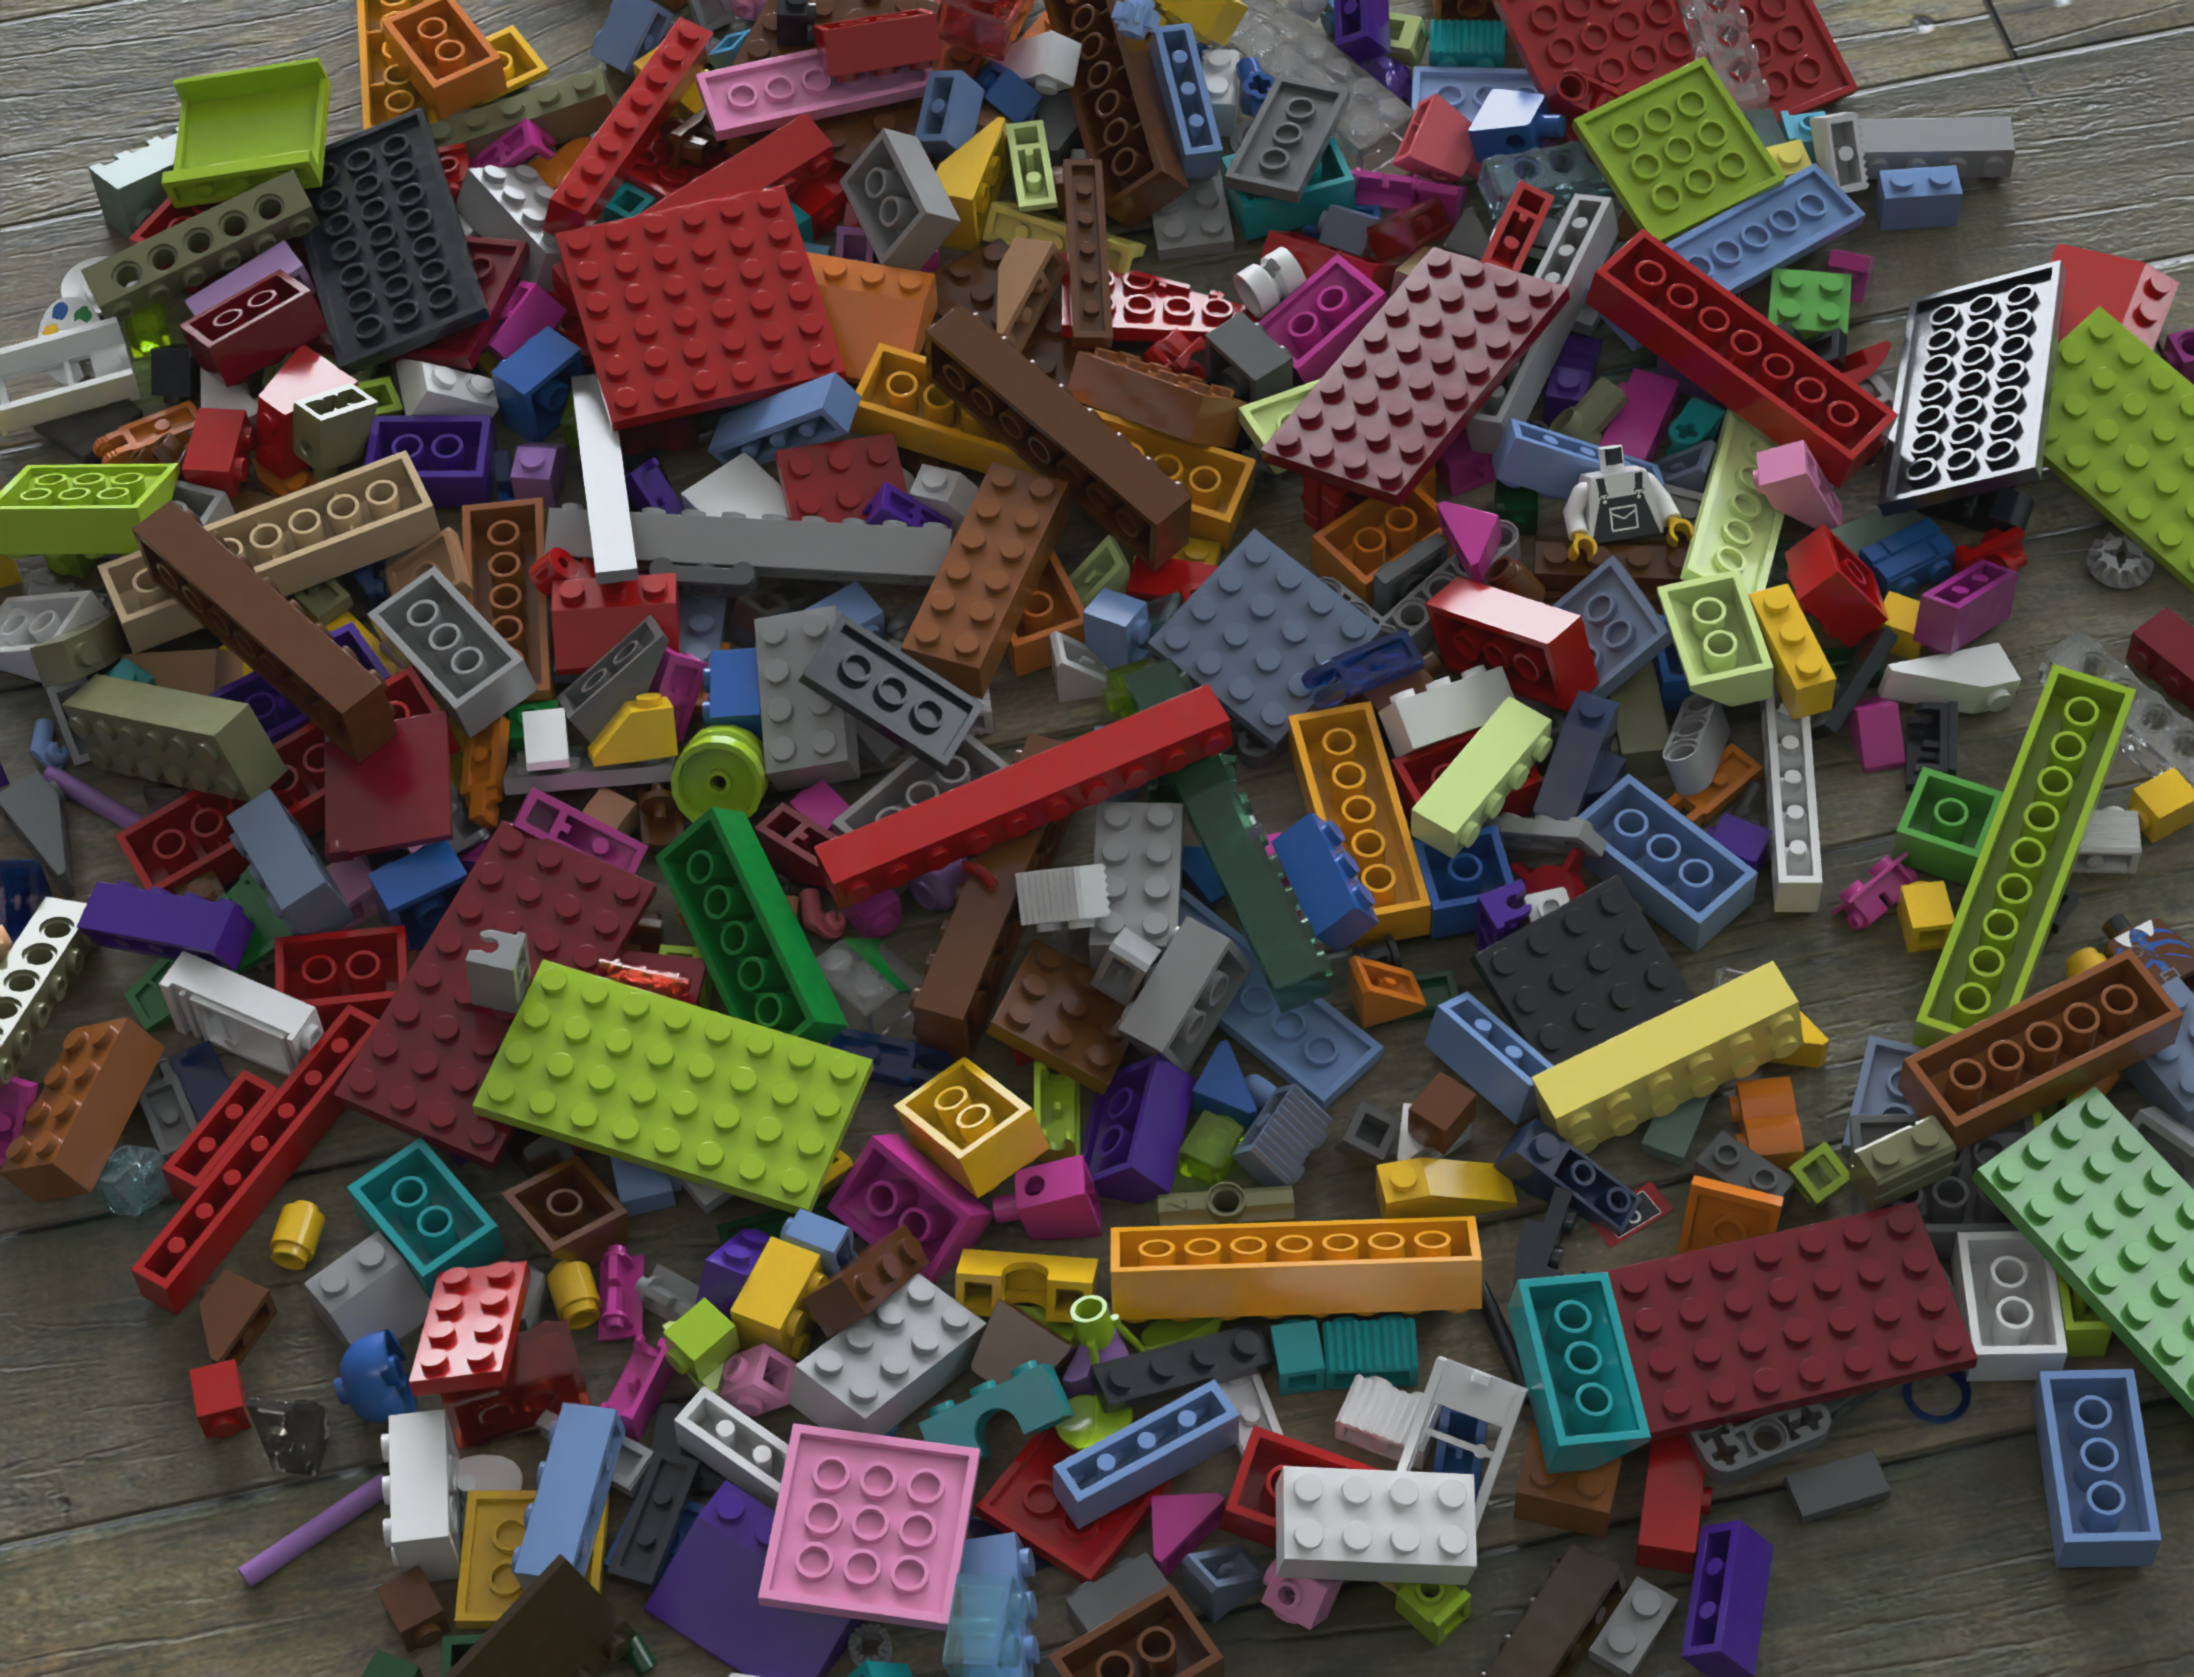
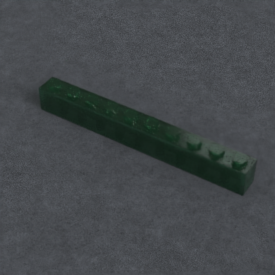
[1124,658,1333,1014]

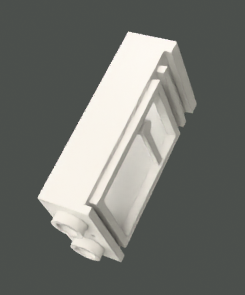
[0,316,141,437]
[159,951,324,1077]
[1396,1356,1529,1534]

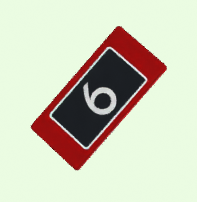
[1589,1182,1673,1247]

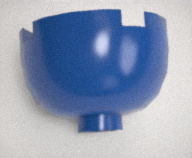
[334,1329,417,1424]

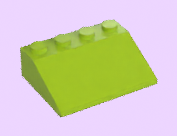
[0,463,180,559]

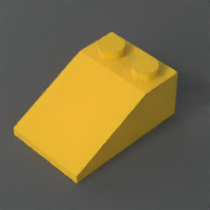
[936,117,1009,252]

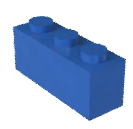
[1271,812,1379,953]

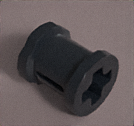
[1348,934,1402,968]

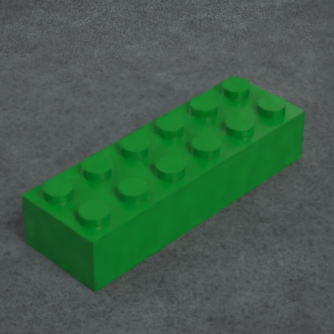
[655,807,849,1045]

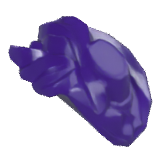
[1353,56,1413,114]

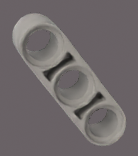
[1663,693,1731,795]

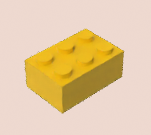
[894,1056,1050,1199]

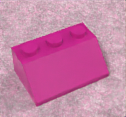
[1258,253,1388,386]
[827,1134,994,1284]

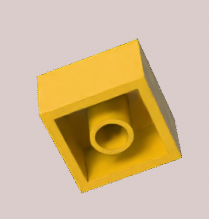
[730,1236,827,1361]

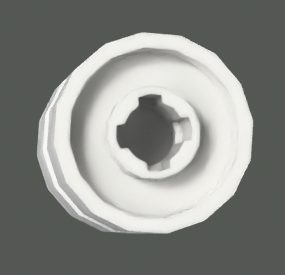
[1233,247,1306,319]

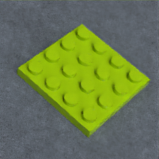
[1571,56,1786,244]

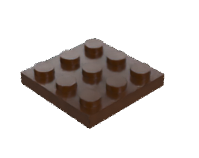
[986,938,1139,1095]

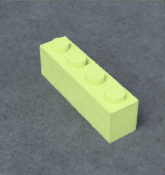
[1411,696,1553,859]

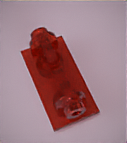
[598,957,692,1001]

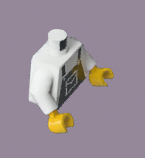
[1563,445,1694,562]

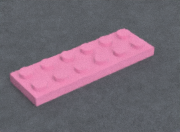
[696,48,932,142]

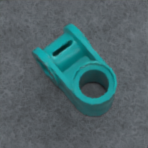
[1666,396,1726,457]

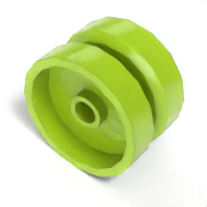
[671,724,770,823]

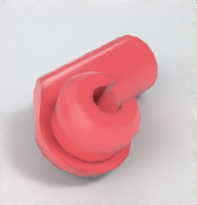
[799,888,846,940]

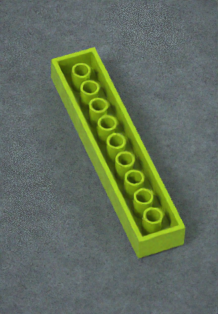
[1912,664,2136,1048]

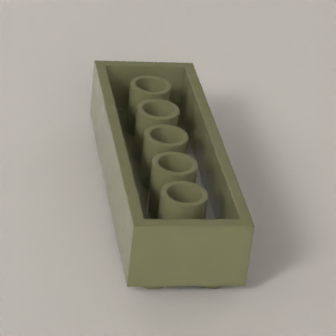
[62,674,288,802]

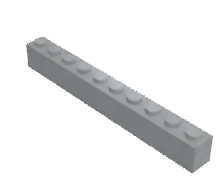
[544,503,955,586]

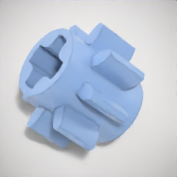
[1111,0,1161,41]

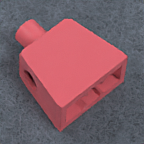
[1392,93,1486,184]

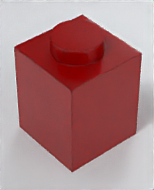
[189,1359,252,1439]

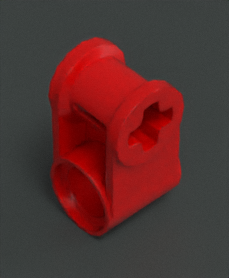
[1545,69,1623,121]

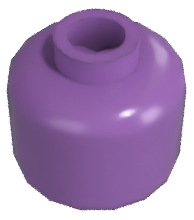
[910,857,969,911]

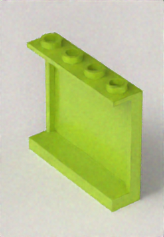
[161,57,331,209]

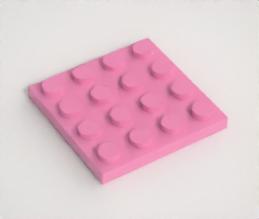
[758,1423,980,1632]

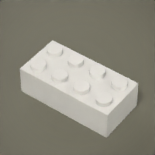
[1275,1466,1477,1585]

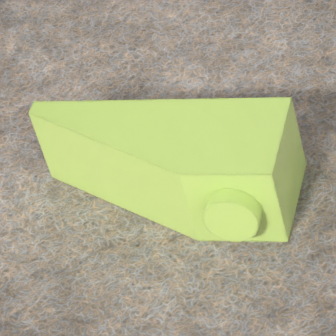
[1006,120,1058,212]

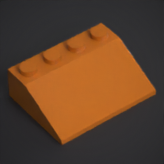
[806,252,938,384]

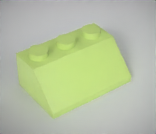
[1657,569,1774,707]

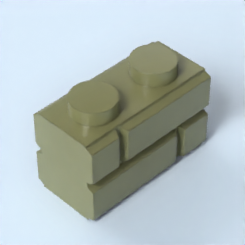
[1849,1115,1957,1211]

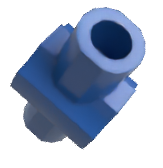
[1235,57,1275,119]

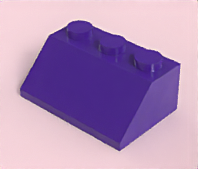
[1080,1054,1196,1204]

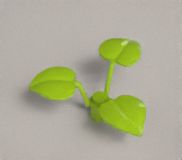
[1015,1295,1222,1452]

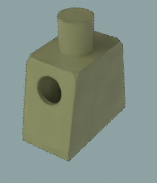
[293,383,378,482]

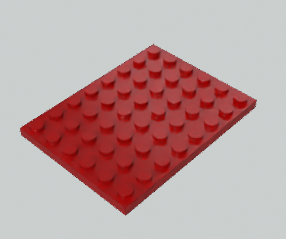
[1493,0,1858,194]

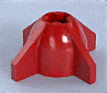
[1510,847,1586,927]

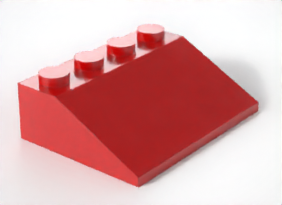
[2049,243,2179,350]

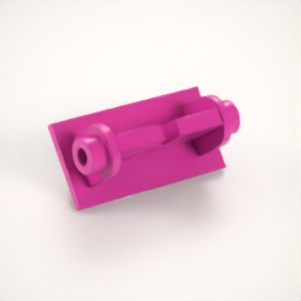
[1350,167,1427,213]
[1831,852,1918,930]
[598,1244,645,1342]

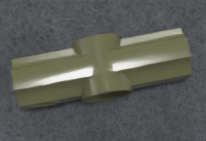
[1549,376,1629,446]
[1157,1181,1295,1226]

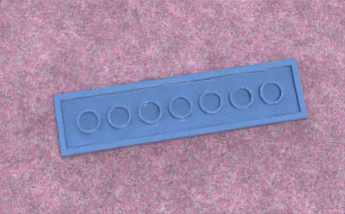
[1582,163,1866,352]
[1180,888,1384,1110]

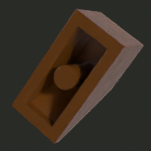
[198,1269,278,1368]

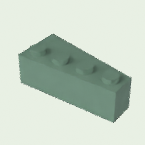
[88,127,178,238]

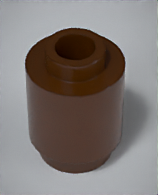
[1485,556,1545,603]

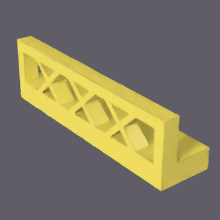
[982,200,1146,274]

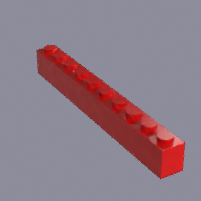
[814,684,1233,910]

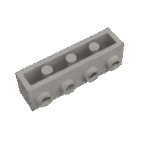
[1857,117,2015,179]

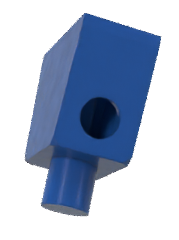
[1468,89,1567,163]

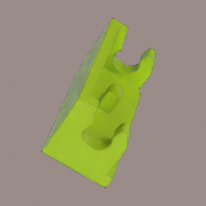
[1034,1061,1081,1162]

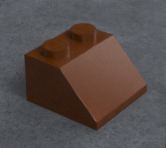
[501,1155,628,1266]

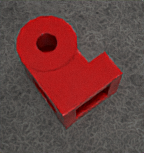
[529,547,596,599]

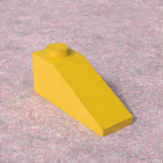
[1376,1157,1518,1219]

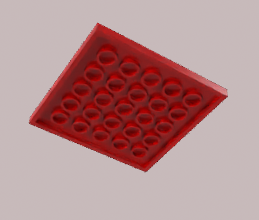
[555,185,846,431]

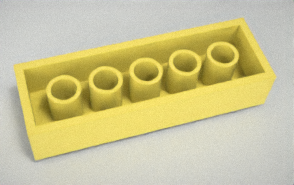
[1531,961,1804,1154]

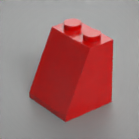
[255,345,358,480]

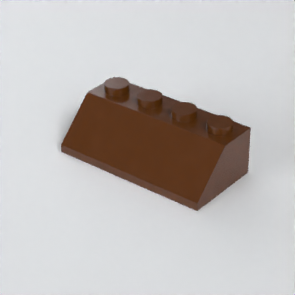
[1533,535,1690,594]

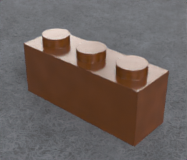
[802,1224,930,1338]

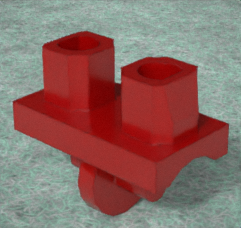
[1140,328,1206,381]
[1952,526,2028,580]

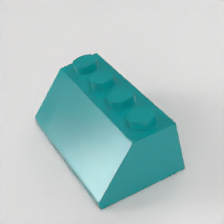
[1507,1272,1651,1473]

